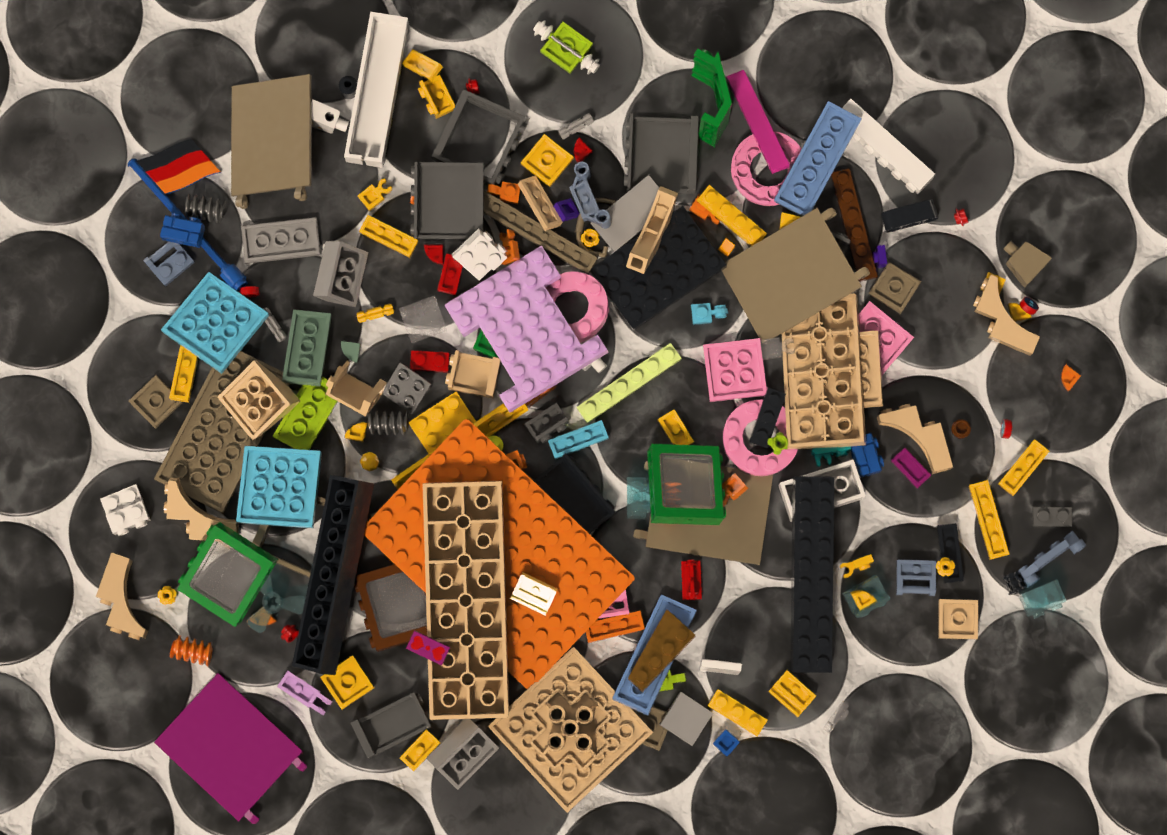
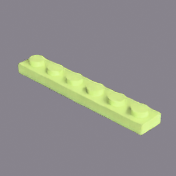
[576,343,682,424]

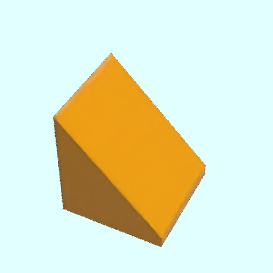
[718,238,735,257]

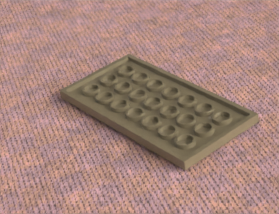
[154,351,291,514]

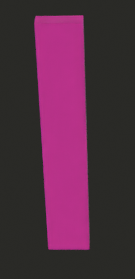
[726,70,790,174]

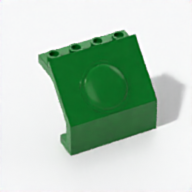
[691,48,732,147]

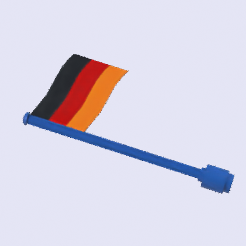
[128,139,248,292]

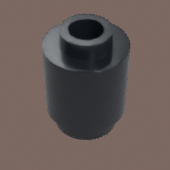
[339,76,357,99]

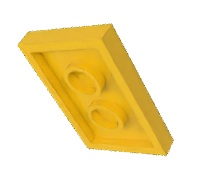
[408,392,476,454]

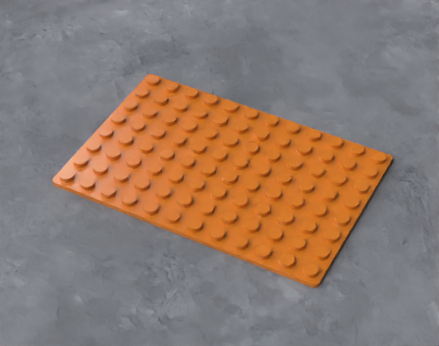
[364,419,635,689]

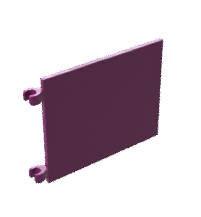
[154,673,307,824]

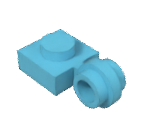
[691,303,728,325]

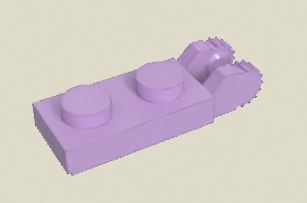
[277,671,332,715]

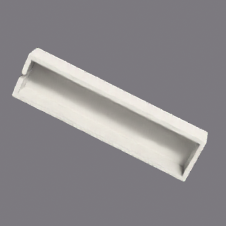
[344,12,409,168]

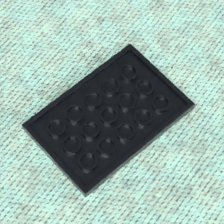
[590,206,727,331]

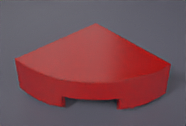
[574,138,592,163]
[424,245,443,265]

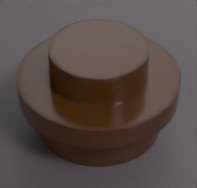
[951,419,971,439]

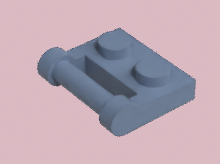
[143,241,195,287]
[896,560,936,596]

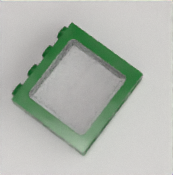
[647,444,726,525]
[177,522,279,627]

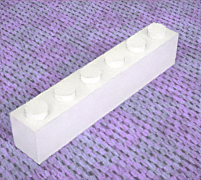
[842,99,935,194]

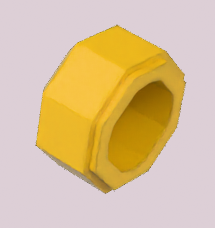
[360,452,380,472]

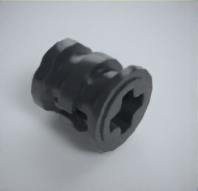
[1003,571,1027,596]

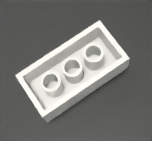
[779,460,866,522]

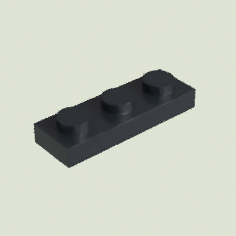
[749,387,786,448]
[936,523,964,584]

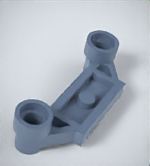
[569,162,611,229]
[1018,531,1086,588]

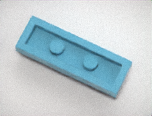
[548,420,609,459]

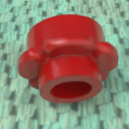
[466,78,480,94]
[954,208,969,226]
[281,625,299,643]

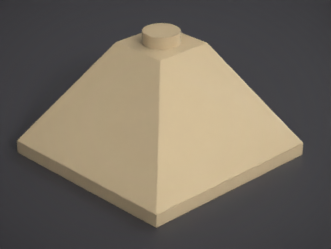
[217,360,300,441]

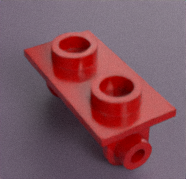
[681,560,702,600]

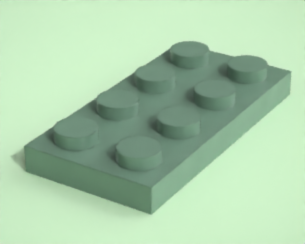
[282,310,332,387]

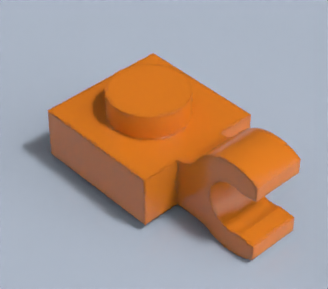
[487,182,520,204]

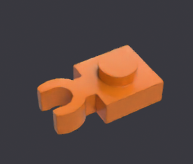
[689,193,720,224]
[499,229,520,265]
[712,473,748,507]

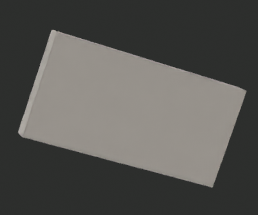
[590,175,659,252]
[241,217,321,264]

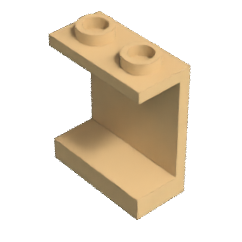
[326,361,387,416]

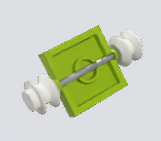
[533,20,600,75]

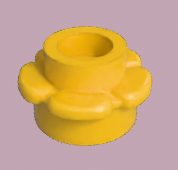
[581,229,599,247]
[936,557,955,576]
[158,586,177,605]

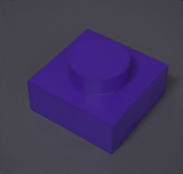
[554,198,580,222]
[873,245,887,268]

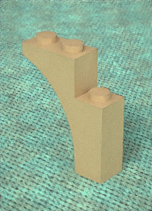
[626,186,678,274]
[973,275,1040,356]
[877,404,953,474]
[164,478,239,541]
[96,553,148,640]

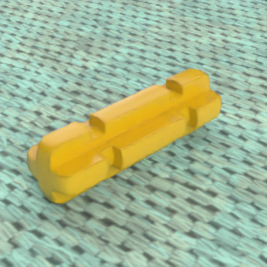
[356,304,394,323]

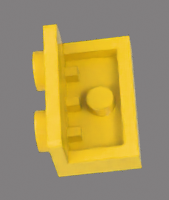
[418,75,455,119]

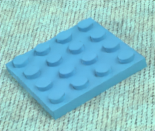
[161,272,269,374]
[236,446,322,528]

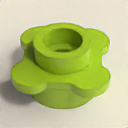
[767,432,788,455]

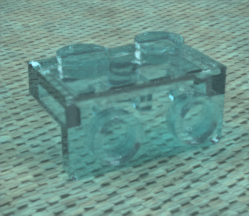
[842,574,891,618]

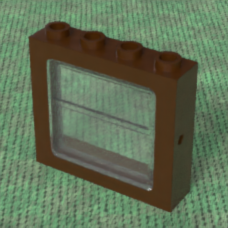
[354,564,427,652]

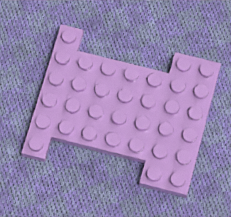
[445,246,609,413]

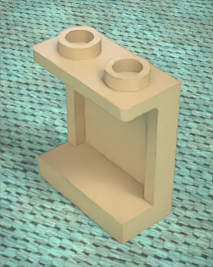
[445,350,501,399]

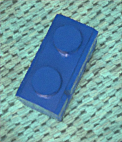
[160,213,205,248]
[851,433,884,478]

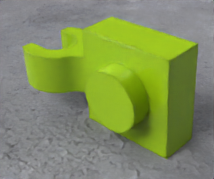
[659,670,686,692]

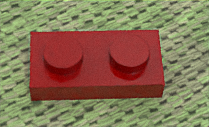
[437,254,463,295]
[410,350,450,373]

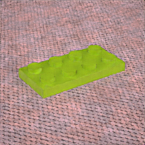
[272,377,338,450]

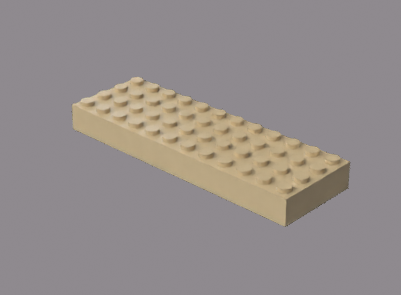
[423,481,509,720]

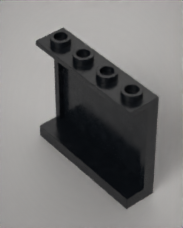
[533,453,615,534]

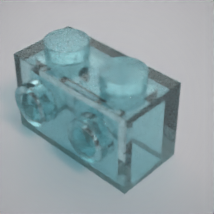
[627,477,650,519]
[1019,580,1066,619]

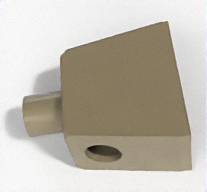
[1004,241,1052,288]

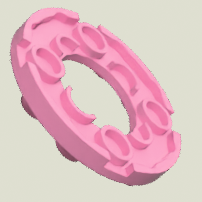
[731,131,802,206]
[546,272,609,343]
[723,400,798,476]

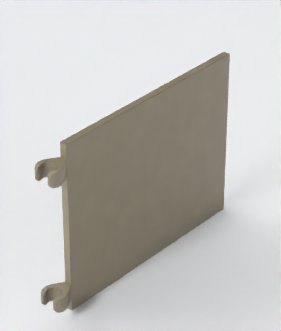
[231,74,311,209]
[722,208,870,344]
[633,456,773,565]

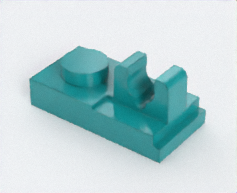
[811,446,851,467]

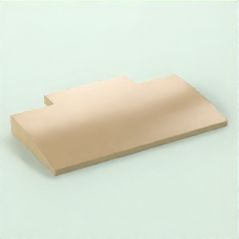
[782,293,883,449]

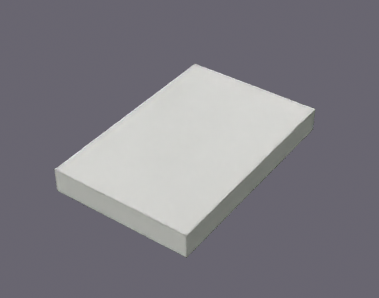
[699,659,742,675]

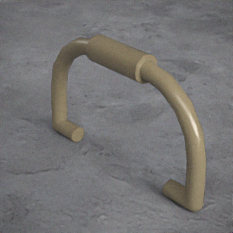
[575,198,616,258]

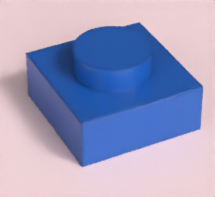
[713,729,740,757]

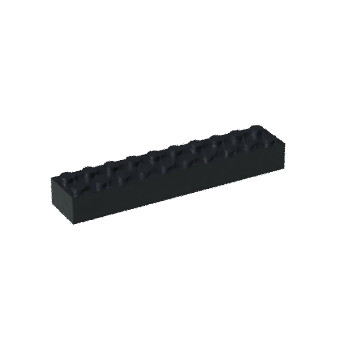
[292,475,374,675]
[790,476,834,673]

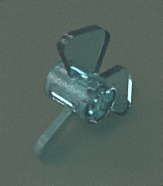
[247,573,305,633]

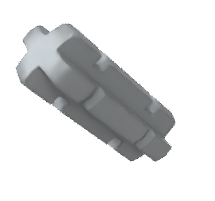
[558,113,594,139]
[263,307,287,342]

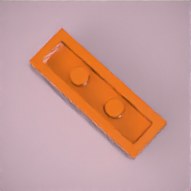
[586,611,645,643]

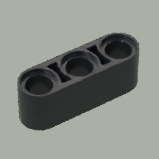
[881,199,939,232]

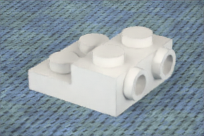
[452,228,507,280]
[100,484,151,536]

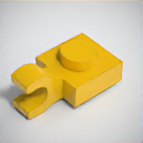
[839,554,874,578]

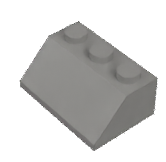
[313,241,368,307]
[426,719,499,790]

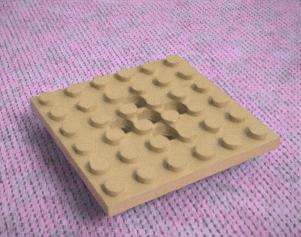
[488,647,653,813]

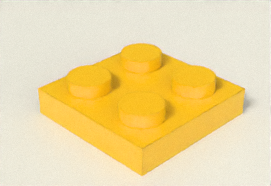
[521,134,574,187]
[320,655,374,710]

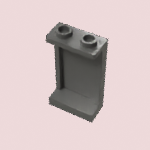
[351,692,433,759]

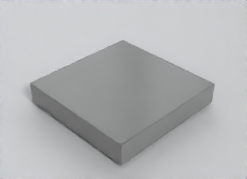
[659,692,713,746]

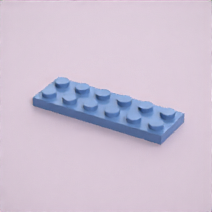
[774,101,862,216]
[612,595,696,715]

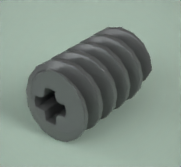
[185,193,227,223]
[368,411,408,435]

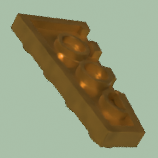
[628,610,696,693]

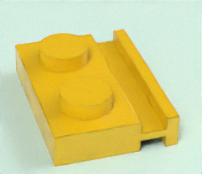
[768,671,816,718]

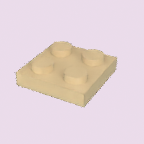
[938,599,978,640]

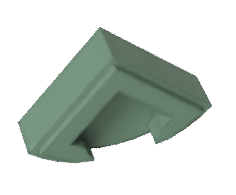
[341,341,360,363]

